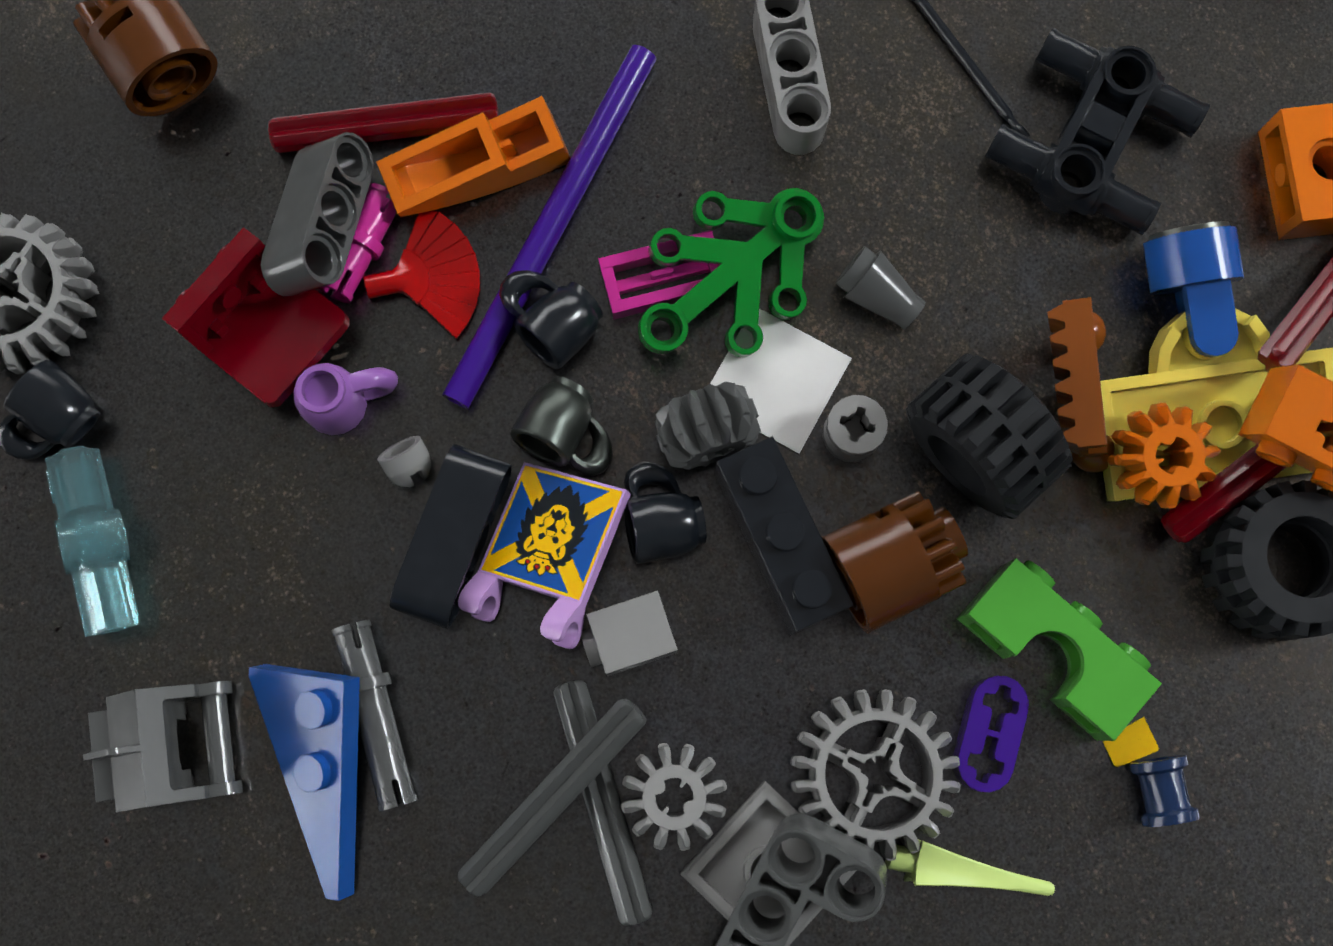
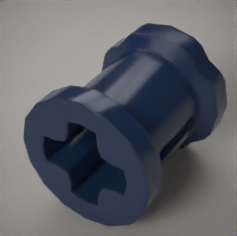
[1129,755,1200,827]

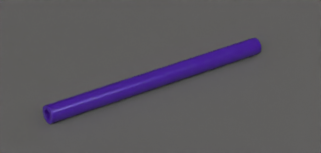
[442,45,657,409]

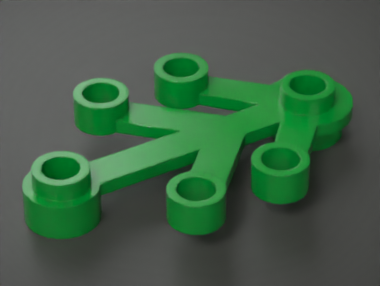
[638,188,824,357]

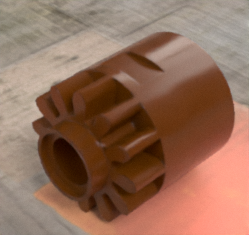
[73,0,218,117]
[821,491,968,634]

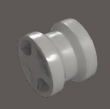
[822,395,888,463]

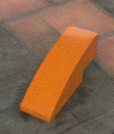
[376,96,571,217]

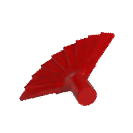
[363,210,480,339]

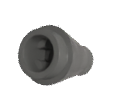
[835,246,926,330]

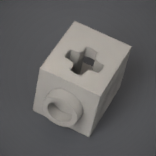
[581,590,678,676]

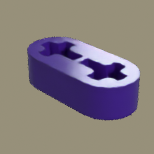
[953,676,1029,793]

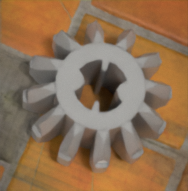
[621,743,727,851]

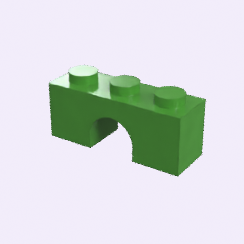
[956,558,1162,741]

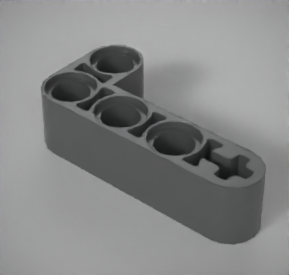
[715,814,888,946]

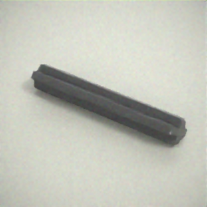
[553,679,653,926]
[457,699,647,897]

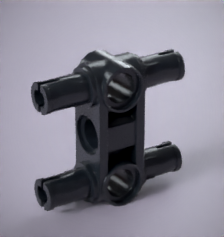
[985,27,1210,235]

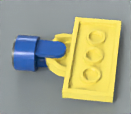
[1100,221,1333,501]

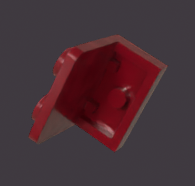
[161,227,350,408]

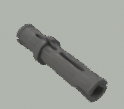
[331,619,418,812]

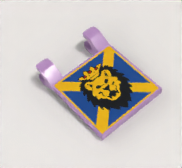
[458,462,631,649]

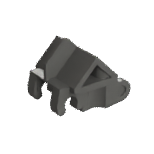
[83,681,243,812]

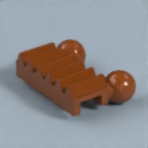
[1047,297,1115,473]

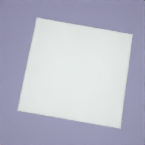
[710,308,852,454]

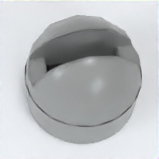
[377,436,431,487]

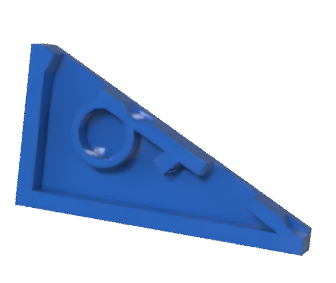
[249,664,360,901]

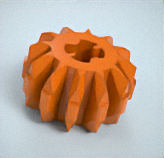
[1107,403,1222,509]

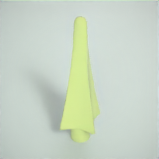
[885,839,1055,896]

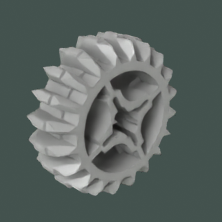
[0,212,100,374]
[790,689,961,861]

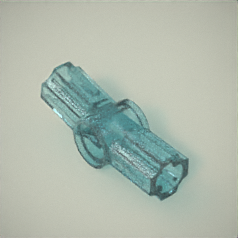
[45,446,140,638]

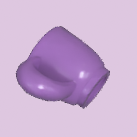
[293,363,398,435]

